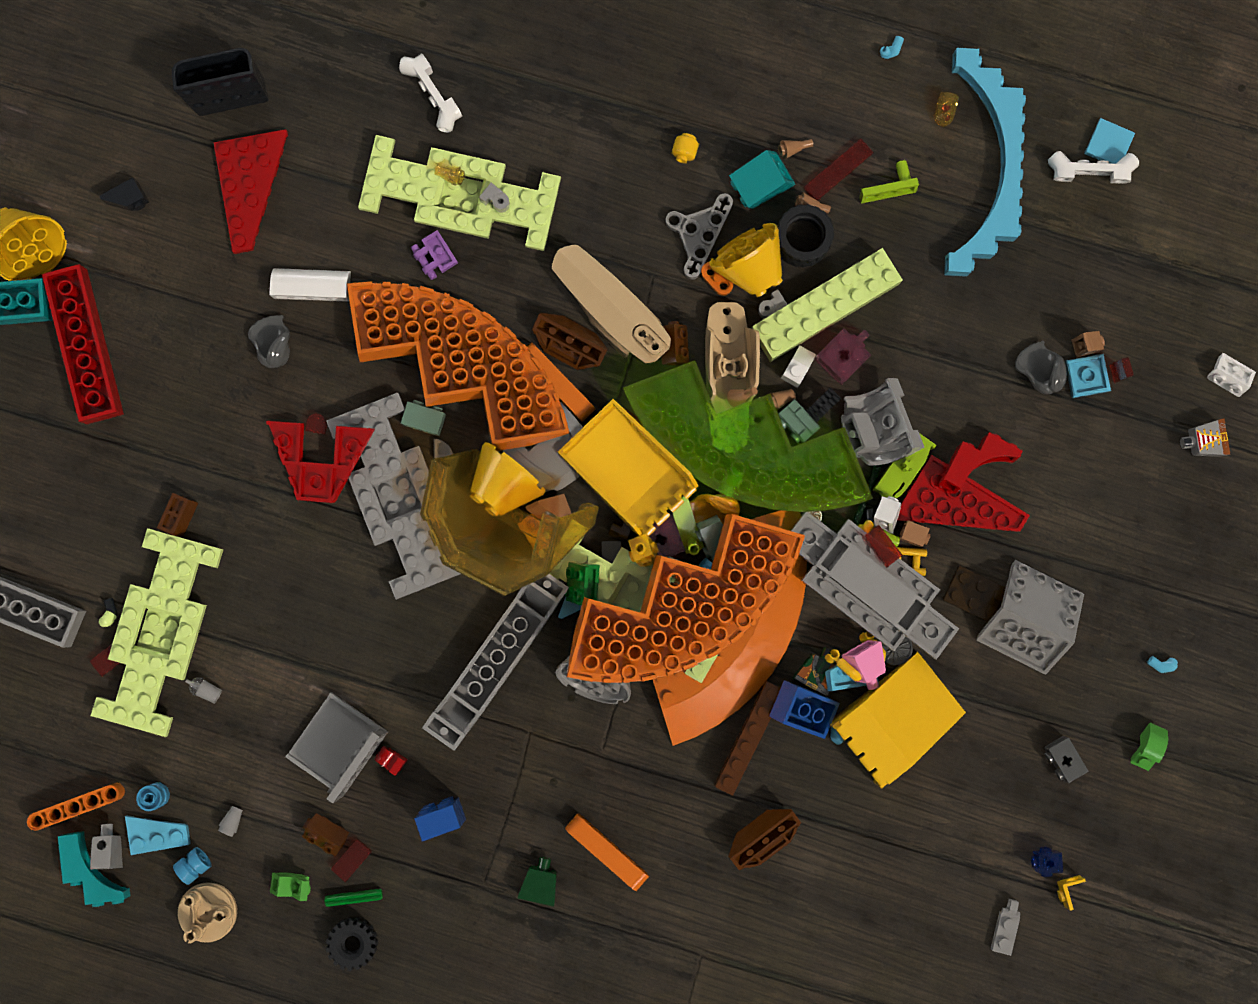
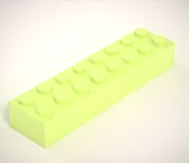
[752,248,902,362]

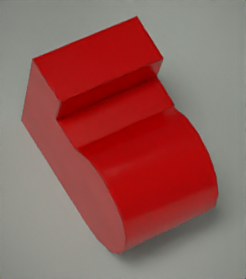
[374,746,408,776]

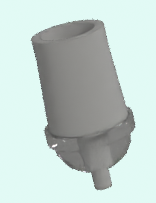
[185,678,222,704]

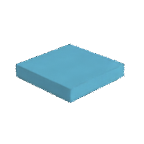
[1084,118,1135,164]
[1065,354,1111,398]

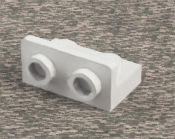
[1207,353,1256,397]

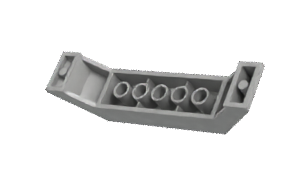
[422,565,569,751]

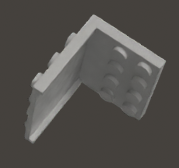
[977,560,1084,675]
[286,692,388,803]

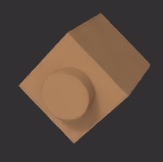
[899,521,930,547]

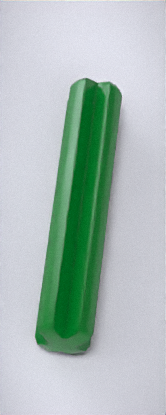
[324,889,383,907]

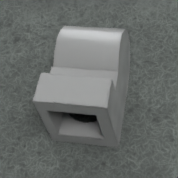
[479,183,510,213]
[758,289,787,319]

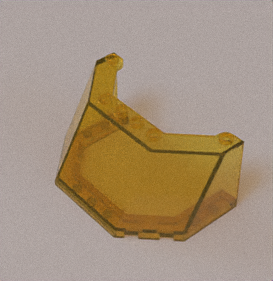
[420,449,599,596]

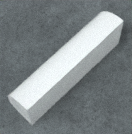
[269,268,351,301]

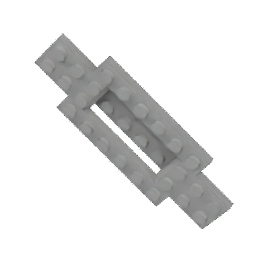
[791,511,959,660]

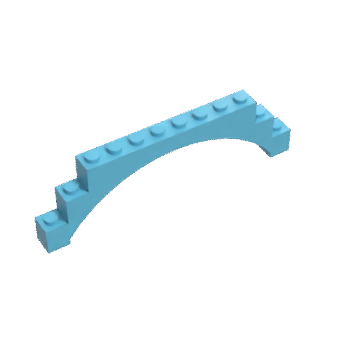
[944,48,1026,276]

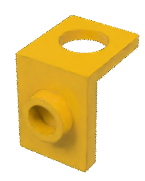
[1057,875,1086,910]

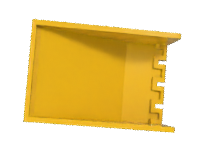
[558,399,699,536]
[830,652,966,789]

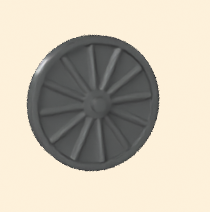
[882,637,913,666]

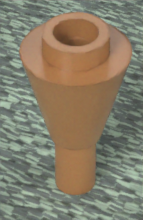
[778,139,813,159]
[795,192,831,213]
[727,387,758,408]

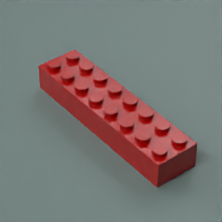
[42,264,124,424]

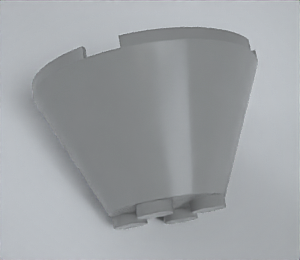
[556,655,631,704]

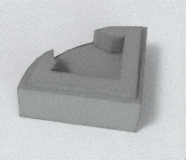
[434,439,454,459]

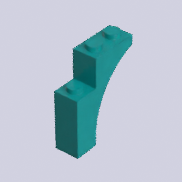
[58,831,130,907]

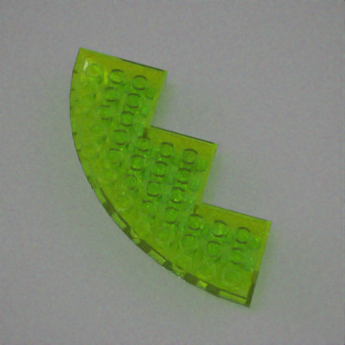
[623,360,873,512]

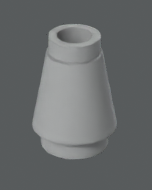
[218,806,243,837]

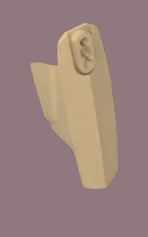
[552,245,671,363]
[705,302,760,453]

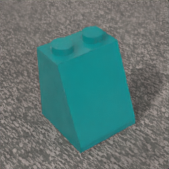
[729,150,796,209]

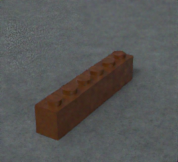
[714,681,781,796]

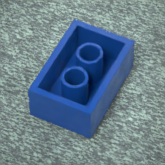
[769,680,840,739]
[414,796,466,841]

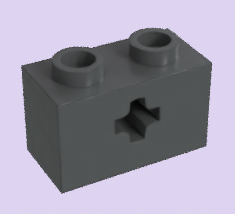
[1043,736,1089,783]

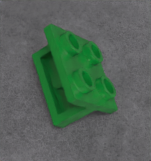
[565,562,600,606]

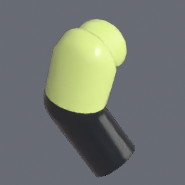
[99,598,118,627]

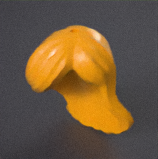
[690,493,740,524]

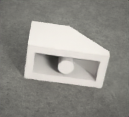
[781,346,816,387]
[874,496,901,534]

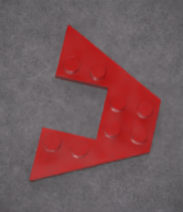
[266,421,375,503]

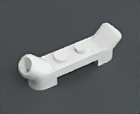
[399,53,462,133]
[1048,151,1139,184]

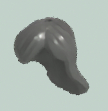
[248,315,290,368]
[1015,341,1067,395]

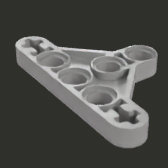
[665,193,733,280]

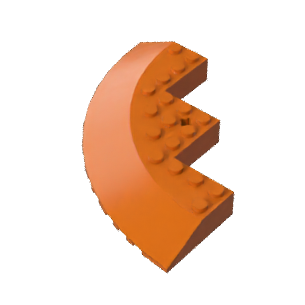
[347,281,569,451]
[652,505,807,746]
[566,514,805,683]

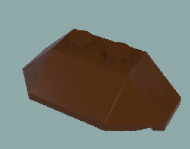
[532,313,608,370]
[728,809,801,870]

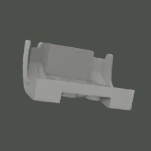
[841,378,924,465]
[503,402,583,492]

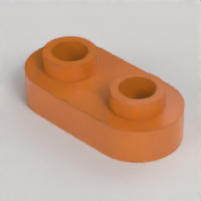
[701,262,733,296]

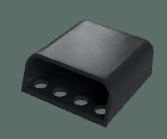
[172,48,269,116]

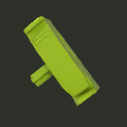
[872,433,936,499]

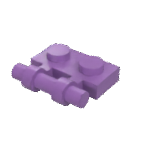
[411,230,458,280]

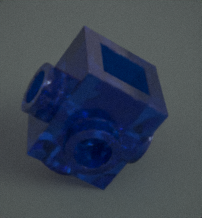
[1031,847,1063,877]

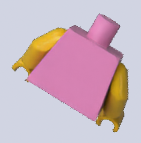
[825,632,886,690]

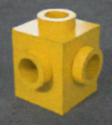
[628,533,659,567]

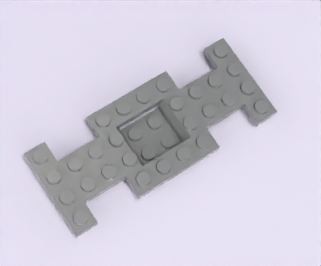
[326,393,468,600]

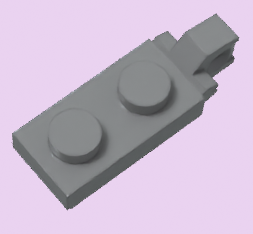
[991,898,1020,956]

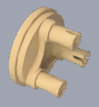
[178,882,237,943]

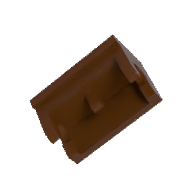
[157,493,198,538]

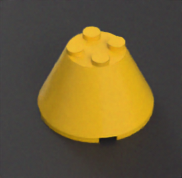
[0,207,67,281]
[709,223,783,297]
[469,442,546,517]

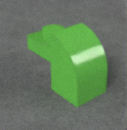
[1131,723,1168,771]
[270,873,310,901]

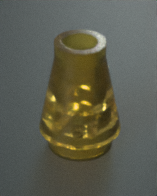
[435,164,465,186]

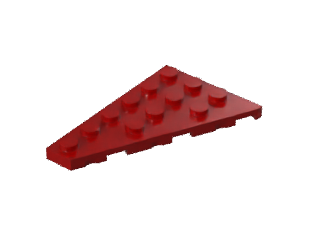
[213,129,288,254]
[897,455,1030,532]

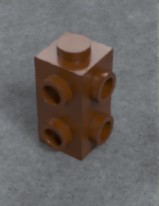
[661,321,689,366]
[302,813,350,857]

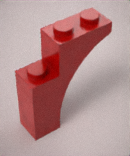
[938,432,1023,494]

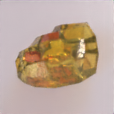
[934,92,959,127]

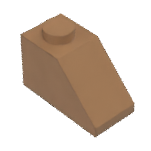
[1072,331,1105,358]
[526,494,572,525]

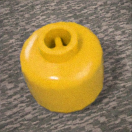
[672,133,699,163]

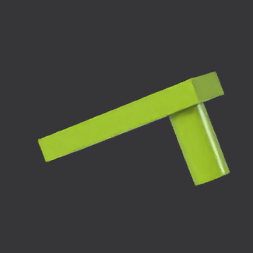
[859,160,919,204]
[673,496,704,555]

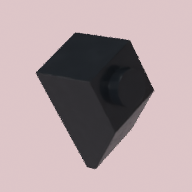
[99,178,149,211]

